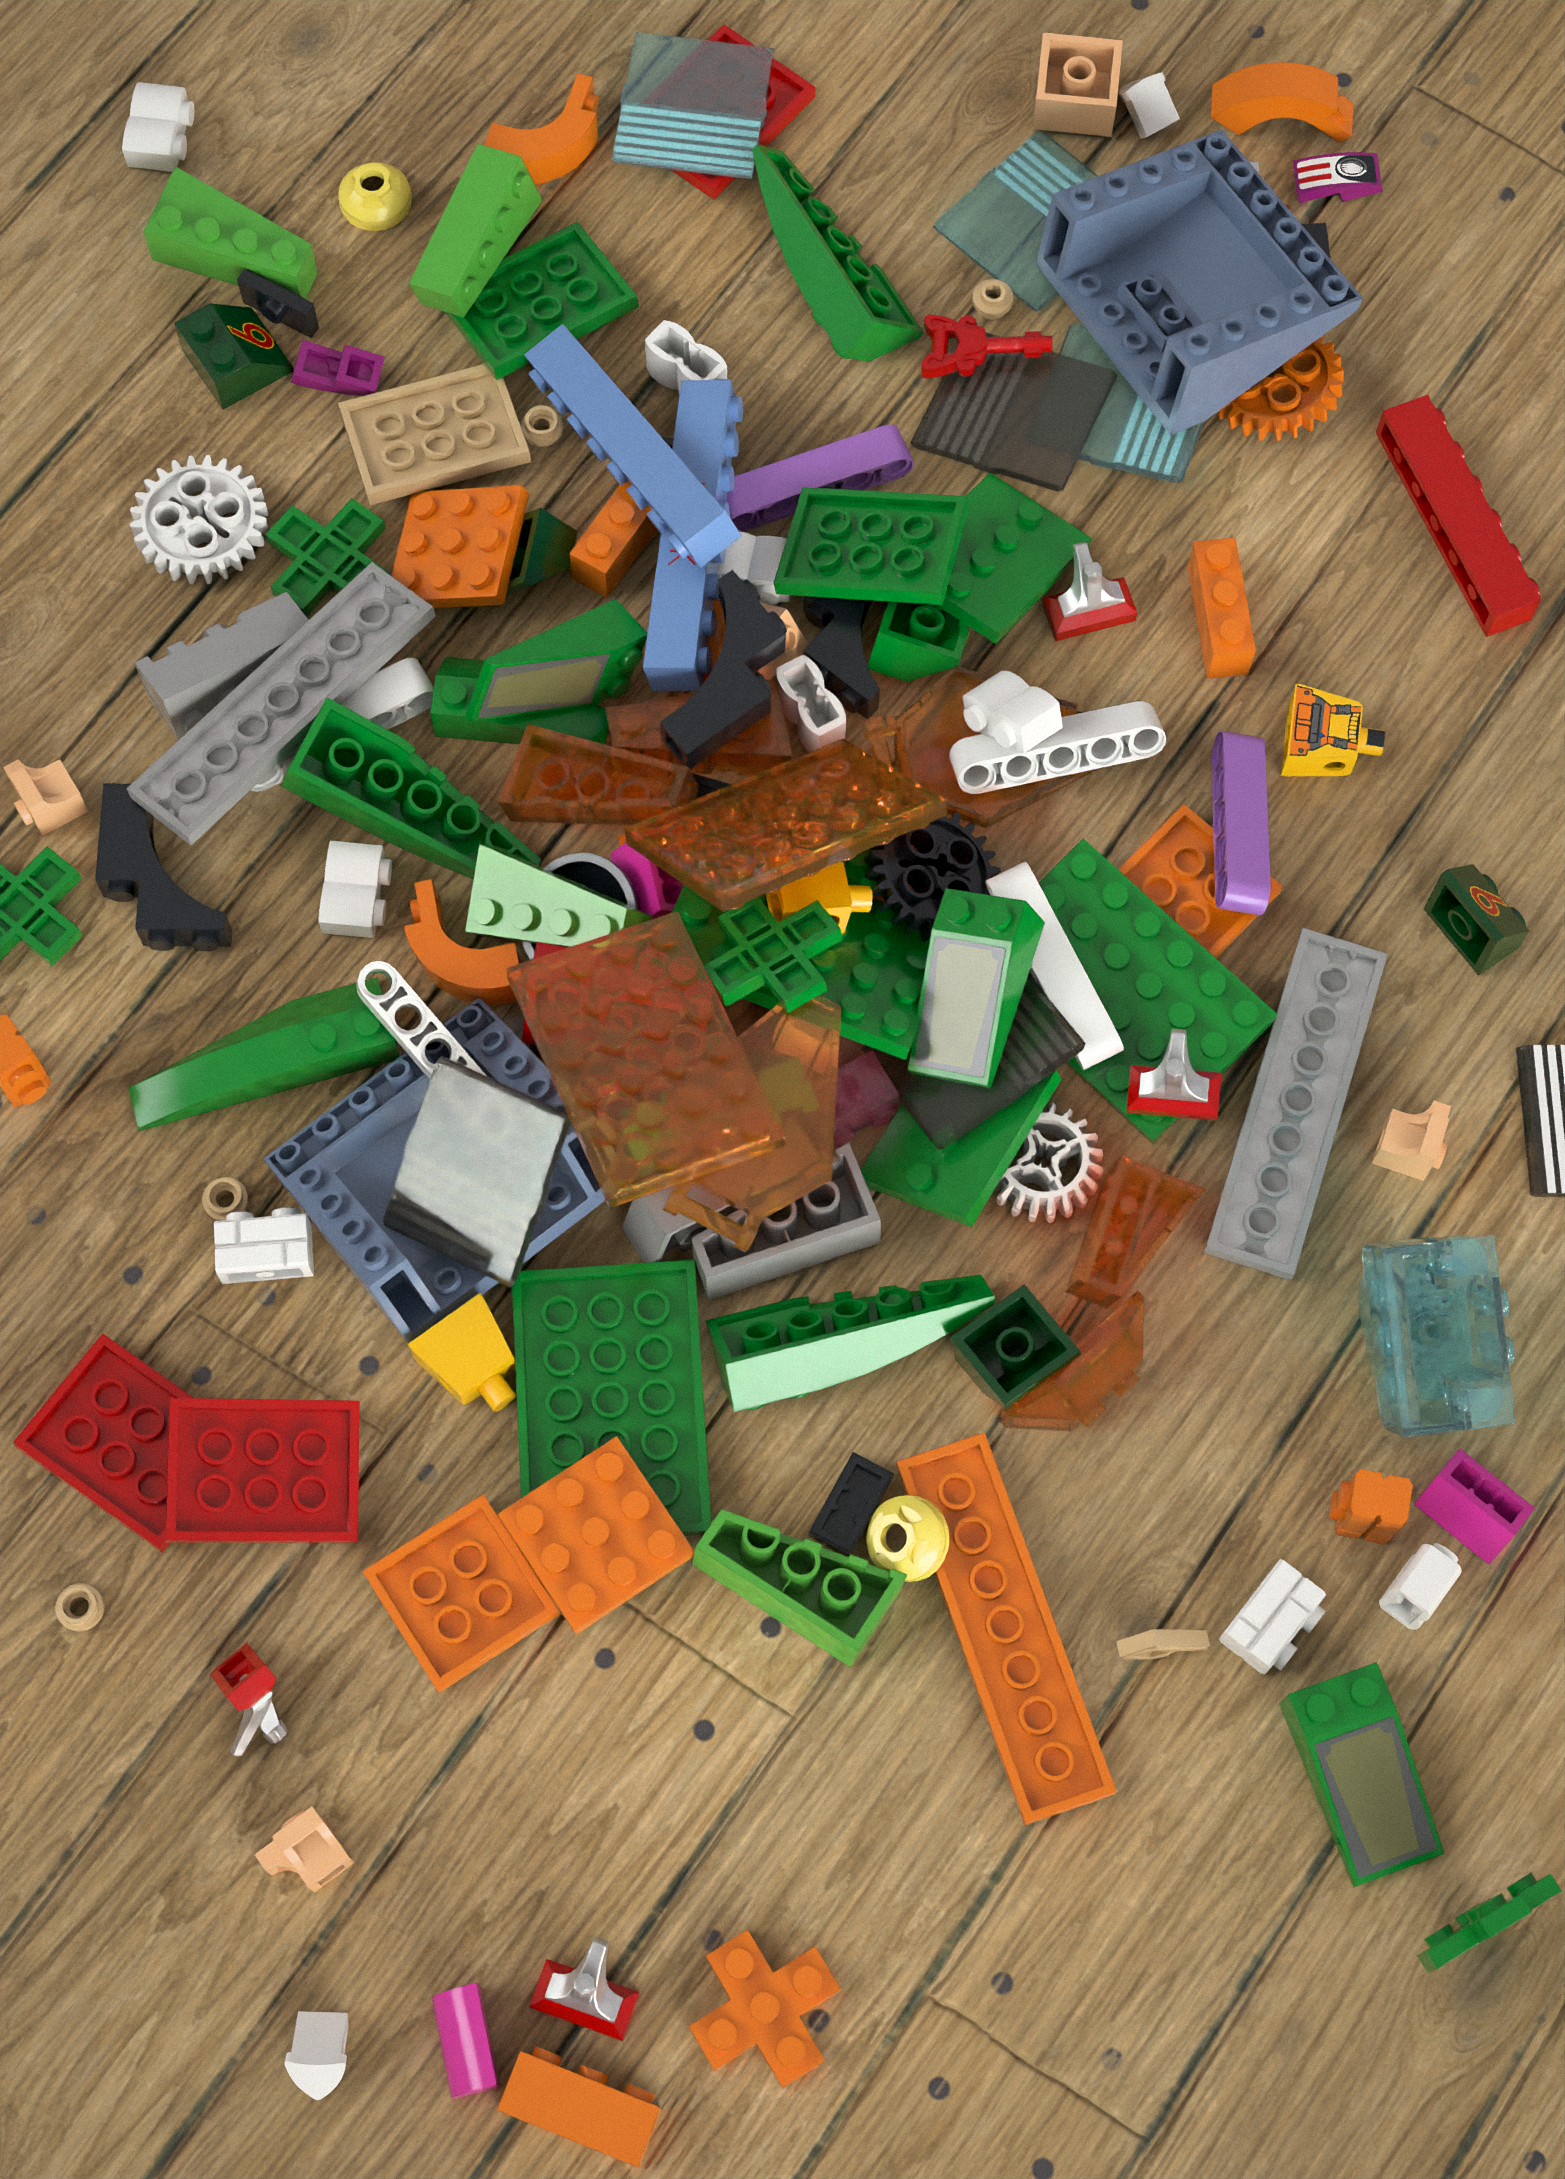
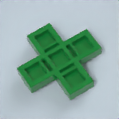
[265,498,390,616]
[0,846,83,966]
[701,895,843,1013]
[1417,1872,1562,1973]

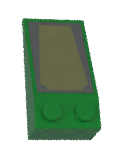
[465,599,647,722]
[908,888,1045,1089]
[1279,1662,1445,1888]

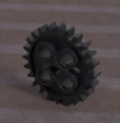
[864,803,1001,942]

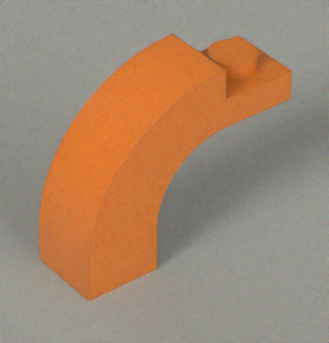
[1211,62,1353,143]
[484,73,599,185]
[404,879,528,1006]

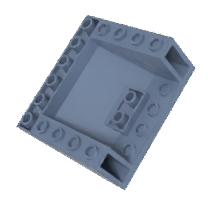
[1036,129,1363,435]
[263,997,631,1344]

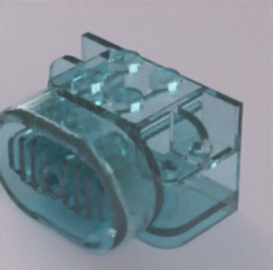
[1358,1235,1516,1438]

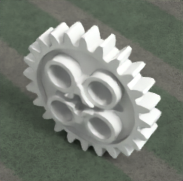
[130,455,269,584]

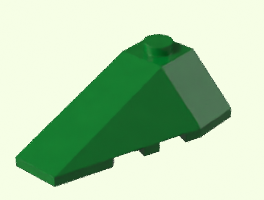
[867,602,969,682]
[430,657,610,752]

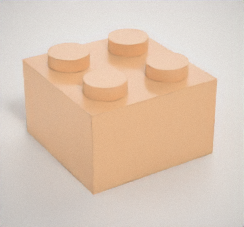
[1032,33,1123,137]

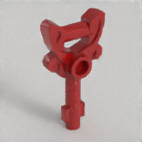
[921,315,1053,378]

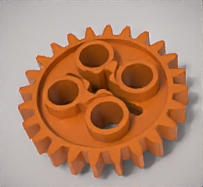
[1218,336,1344,441]

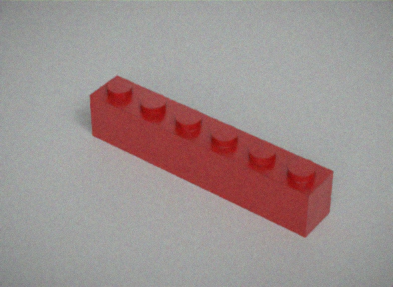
[1376,395,1541,637]

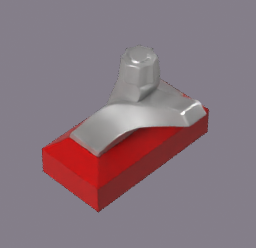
[1042,542,1137,641]
[1127,1029,1221,1121]
[210,1643,288,1756]
[529,1937,640,2042]

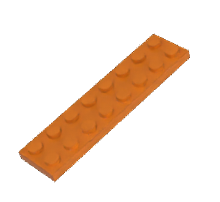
[896,1432,1117,1826]

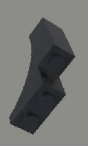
[660,570,787,771]
[803,596,880,720]
[95,783,232,951]

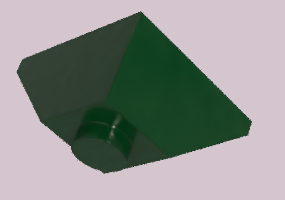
[506,508,578,594]

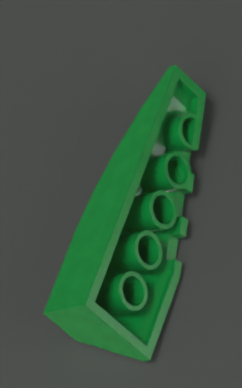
[752,144,924,362]

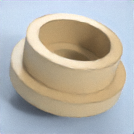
[972,279,1013,320]
[521,405,563,447]
[202,1177,249,1221]
[55,1583,104,1632]

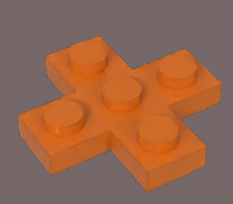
[689,1929,841,2089]

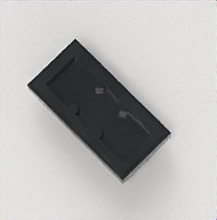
[237,269,319,338]
[808,1452,894,1557]

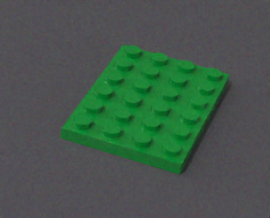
[651,835,930,1060]
[1017,838,1277,1144]
[511,1260,711,1536]

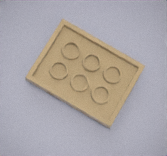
[338,364,531,505]

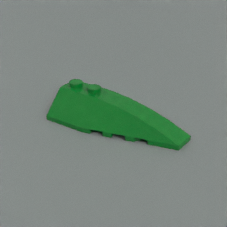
[280,697,541,880]
[128,977,400,1131]
[706,1274,995,1412]

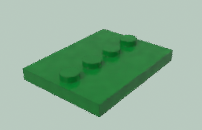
[445,222,639,380]
[937,472,1092,644]
[773,487,969,605]
[861,1051,1062,1228]

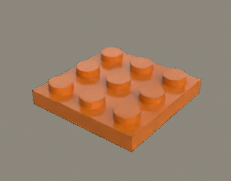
[391,485,529,608]
[1118,804,1283,959]
[498,1436,694,1635]
[362,1494,560,1693]

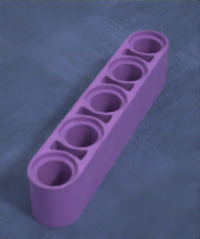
[726,425,914,532]
[1211,730,1271,915]

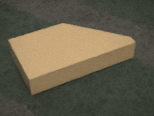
[1116,1629,1210,1659]

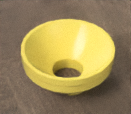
[338,162,412,231]
[866,1495,949,1582]

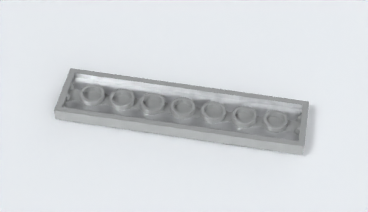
[126,562,436,845]
[1204,928,1388,1280]

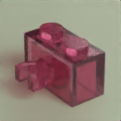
[796,1051,899,1151]

